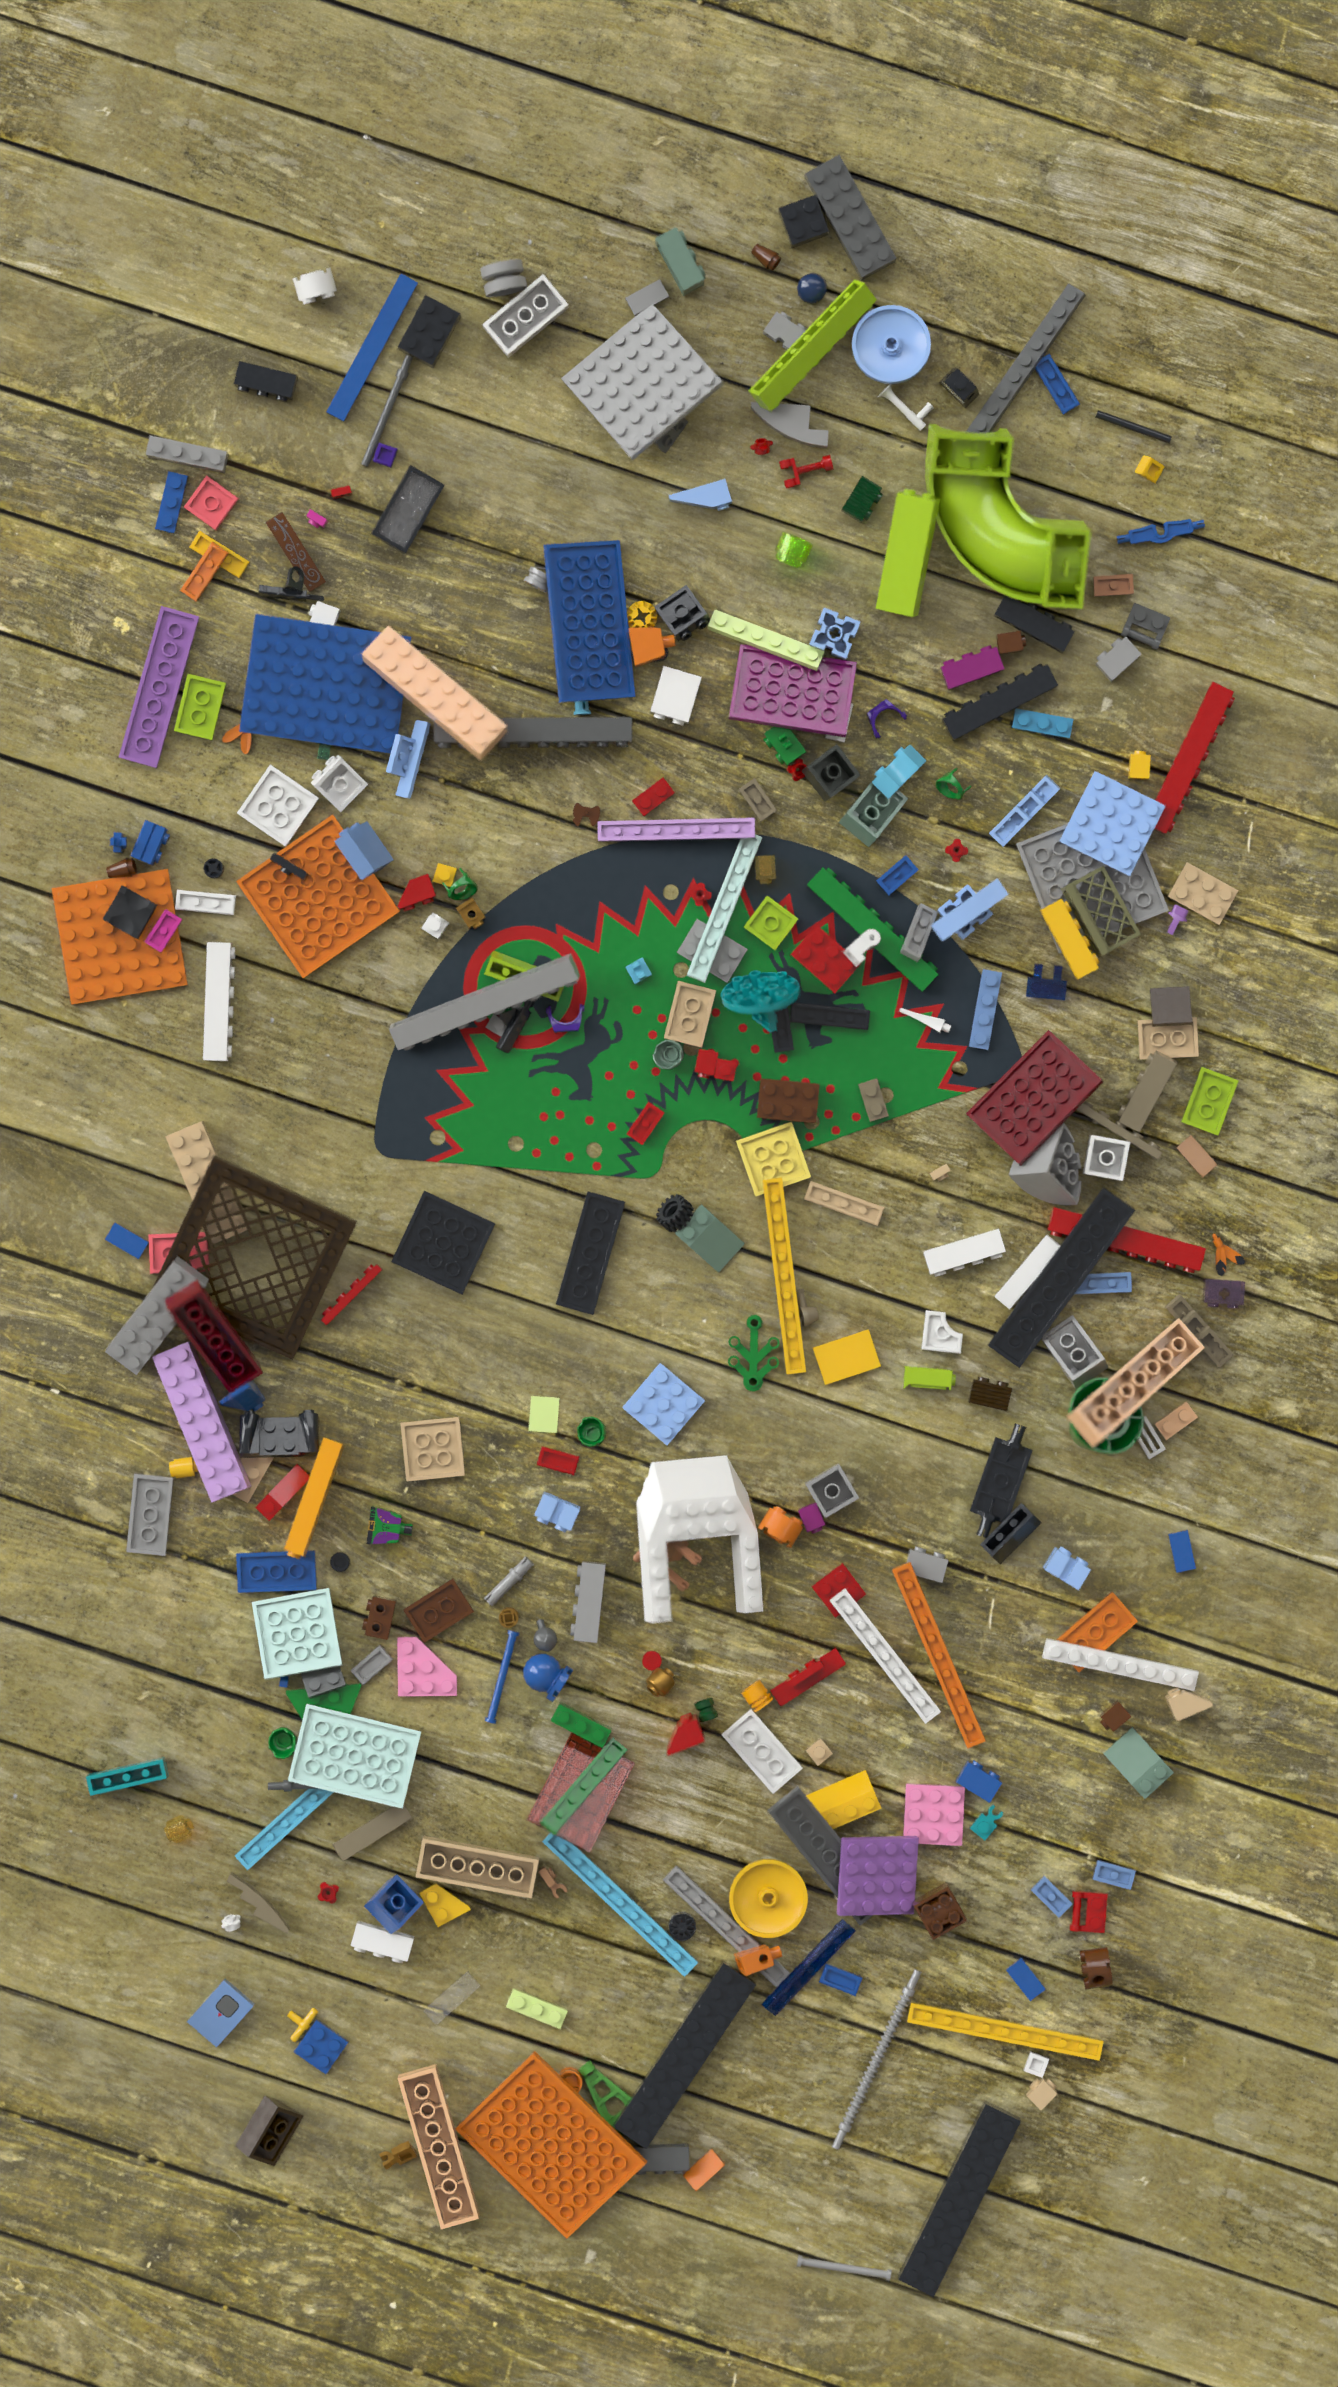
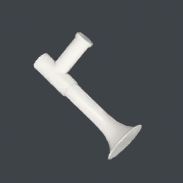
[878,384,934,431]

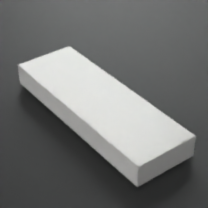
[175,890,236,915]

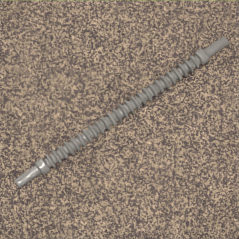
[832,1969,922,2150]

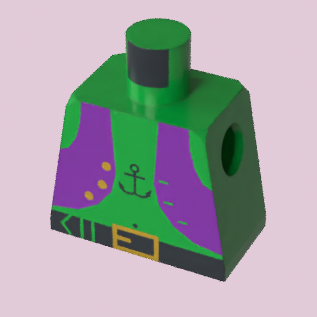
[366,1506,413,1544]

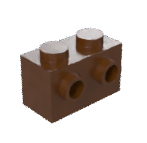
[362,1595,397,1640]

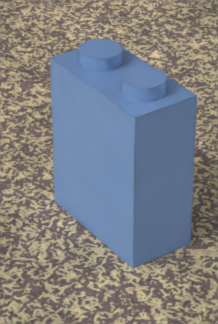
[334,821,394,880]

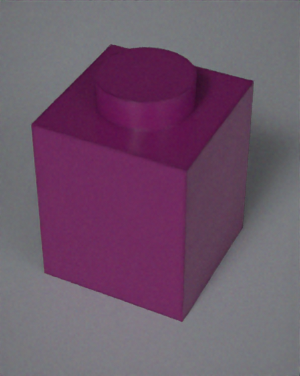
[798,1502,825,1534]

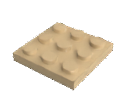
[400,1417,465,1481]

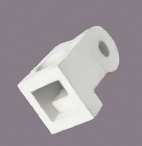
[843,929,880,967]

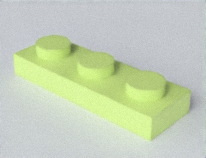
[506,1988,568,2029]

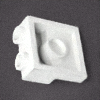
[311,755,368,812]

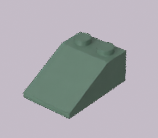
[839,776,908,847]
[675,1204,745,1273]
[1103,1727,1174,1799]

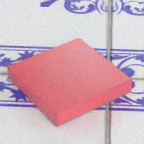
[184,475,239,531]

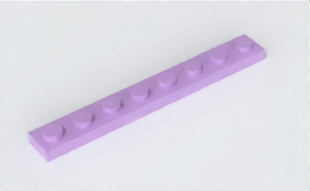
[598,818,755,842]

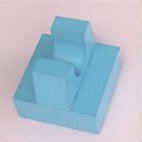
[626,958,652,984]

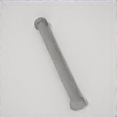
[797,2255,891,2281]

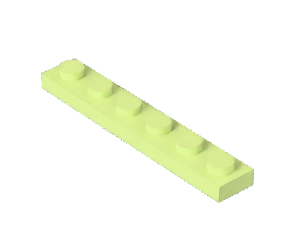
[707,610,825,671]

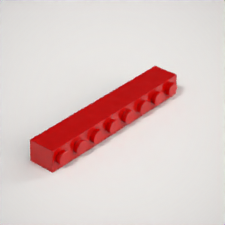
[1154,682,1235,835]
[1047,1207,1206,1273]

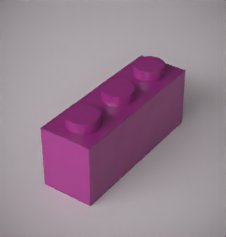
[940,645,1004,690]

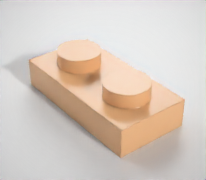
[1154,1401,1198,1440]

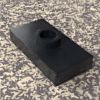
[270,853,308,880]

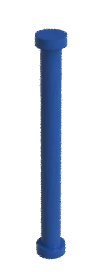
[485,1630,519,1724]

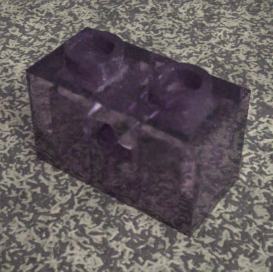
[1203,1279,1245,1309]

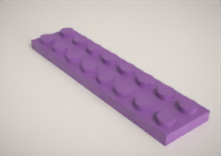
[119,606,200,768]

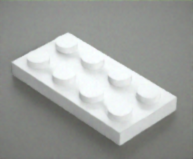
[722,1709,803,1794]

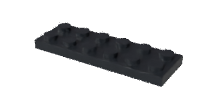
[556,1191,625,1315]

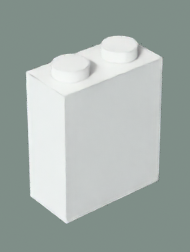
[650,666,702,726]

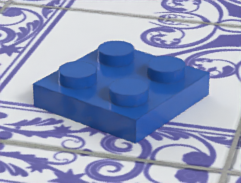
[294,2019,349,2074]

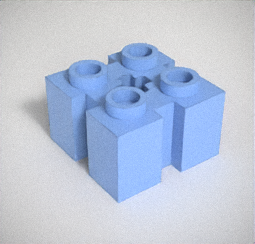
[809,608,860,660]
[937,884,993,940]
[535,1492,580,1532]
[1043,1546,1091,1590]

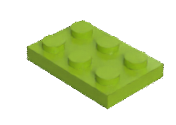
[174,674,226,741]
[1181,1067,1239,1136]

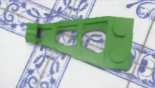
[578,2061,631,2136]

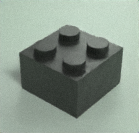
[801,744,860,802]

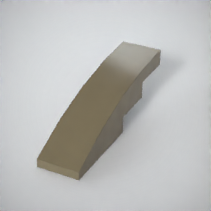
[1165,1294,1233,1368]
[332,1805,412,1861]
[227,1873,290,1933]

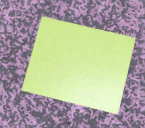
[528,1396,559,1433]

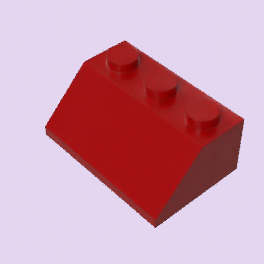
[667,1712,705,1756]

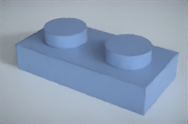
[1092,1860,1136,1890]
[1031,1876,1073,1917]

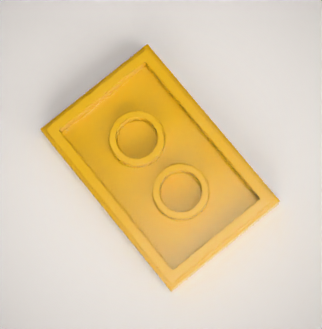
[813,1329,881,1385]

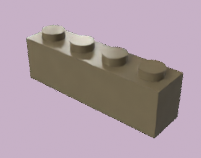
[1117,1050,1177,1132]

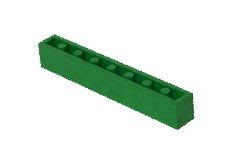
[807,867,938,992]

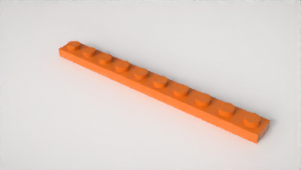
[892,1562,986,1749]

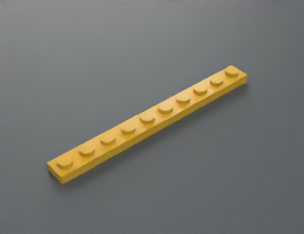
[762,1177,806,1374]
[907,2002,1104,2061]

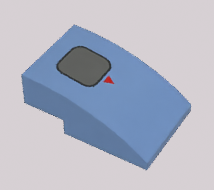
[187,1978,254,2047]

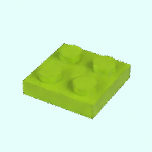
[744,896,798,950]

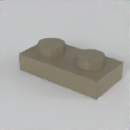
[738,778,777,822]
[858,1079,889,1122]

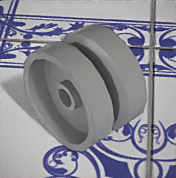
[480,259,527,297]

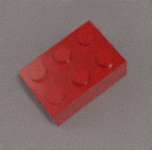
[790,925,861,994]

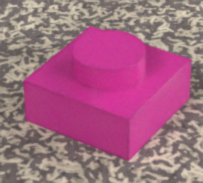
[306,509,328,528]

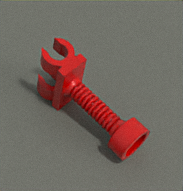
[779,455,834,489]

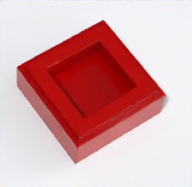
[331,485,352,499]

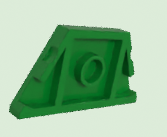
[286,1683,362,1720]

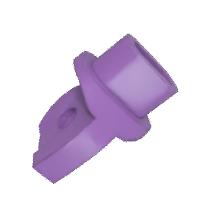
[1167,905,1189,935]

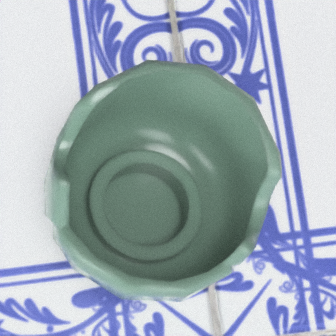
[653,1040,684,1070]

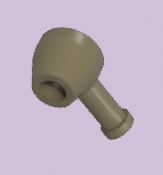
[796,1289,819,1326]

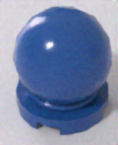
[523,1654,573,1702]

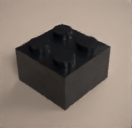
[778,194,829,248]

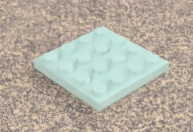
[252,1588,343,1680]

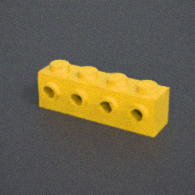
[1040,899,1100,980]

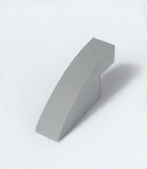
[751,402,829,448]

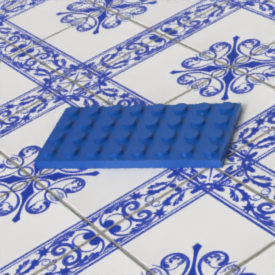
[543,540,635,703]

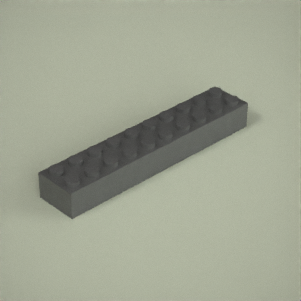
[434,717,632,748]

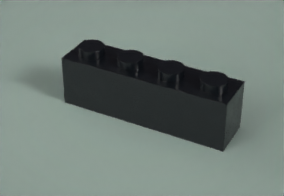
[994,595,1075,654]

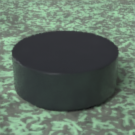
[330,1552,350,1572]

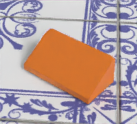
[683,2149,725,2191]

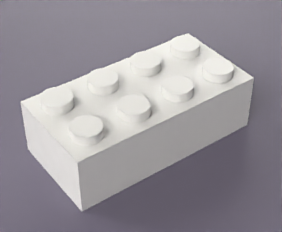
[482,274,569,358]

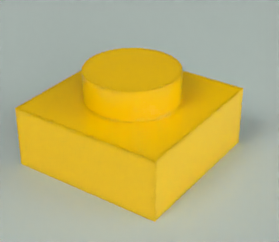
[432,863,457,887]

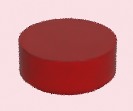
[642,1650,662,1671]

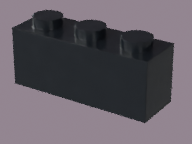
[234,361,298,402]
[980,1503,1042,1564]

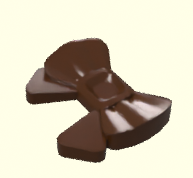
[573,803,600,826]

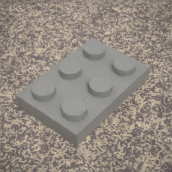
[677,919,747,983]

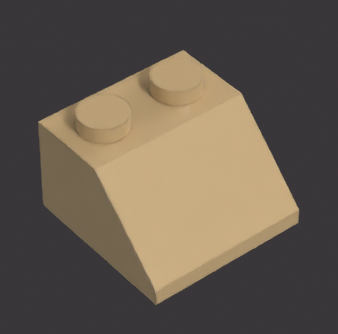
[1165,1687,1213,1721]

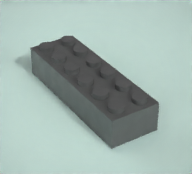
[804,155,897,281]

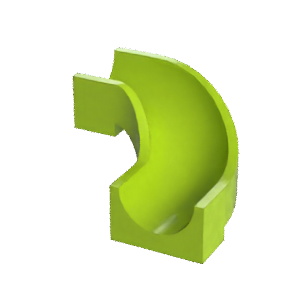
[925,424,1091,609]

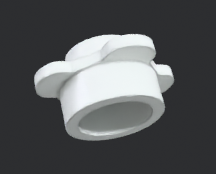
[221,1914,241,1932]

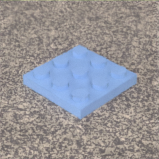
[622,1363,705,1445]

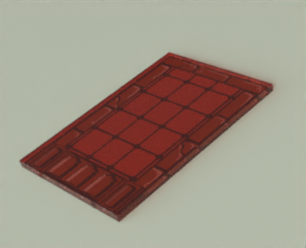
[527,1732,635,1853]

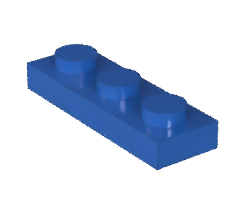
[155,471,188,534]

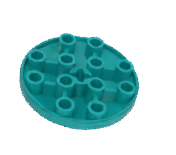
[721,970,800,1033]

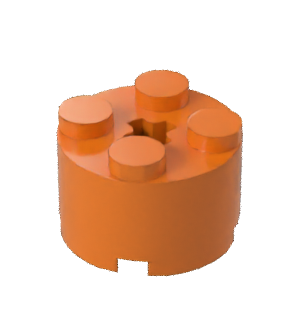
[758,1506,803,1548]

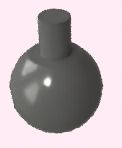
[533,1619,557,1652]

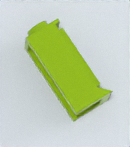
[903,1366,956,1390]

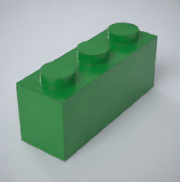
[550,1702,612,1748]

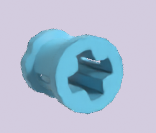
[573,701,591,715]

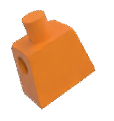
[629,628,676,667]
[734,1945,782,1976]

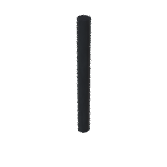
[1095,410,1172,444]

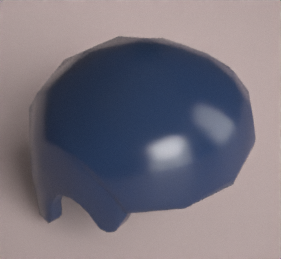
[797,273,828,304]

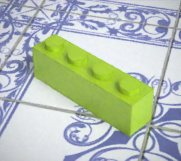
[484,950,564,1001]

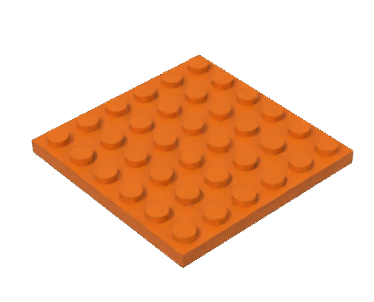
[236,814,400,979]
[52,869,188,1005]

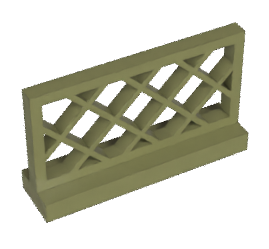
[1061,865,1141,958]

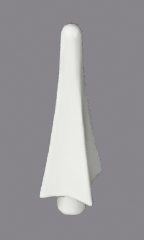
[899,1008,951,1033]

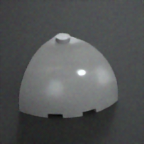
[1009,1123,1082,1205]

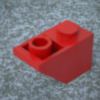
[398,874,437,912]

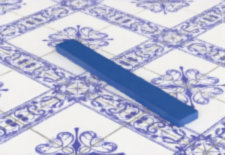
[326,274,418,422]

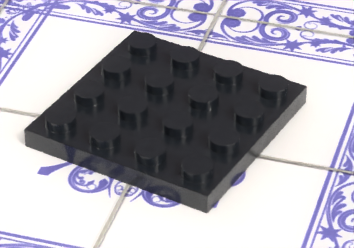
[391,1191,496,1295]

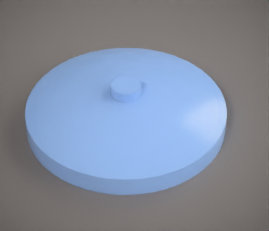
[852,305,931,384]

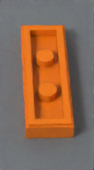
[180,542,229,602]

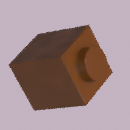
[996,631,1026,655]
[1100,1700,1131,1732]

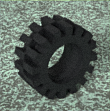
[656,1194,694,1232]

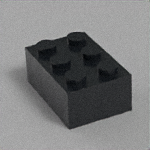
[398,295,461,368]

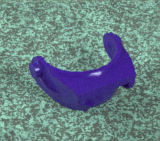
[866,699,907,739]
[546,1004,585,1033]

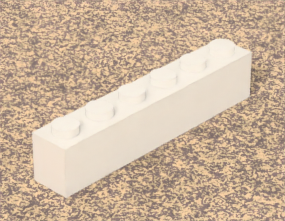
[203,942,235,1061]

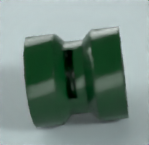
[694,1697,718,1722]

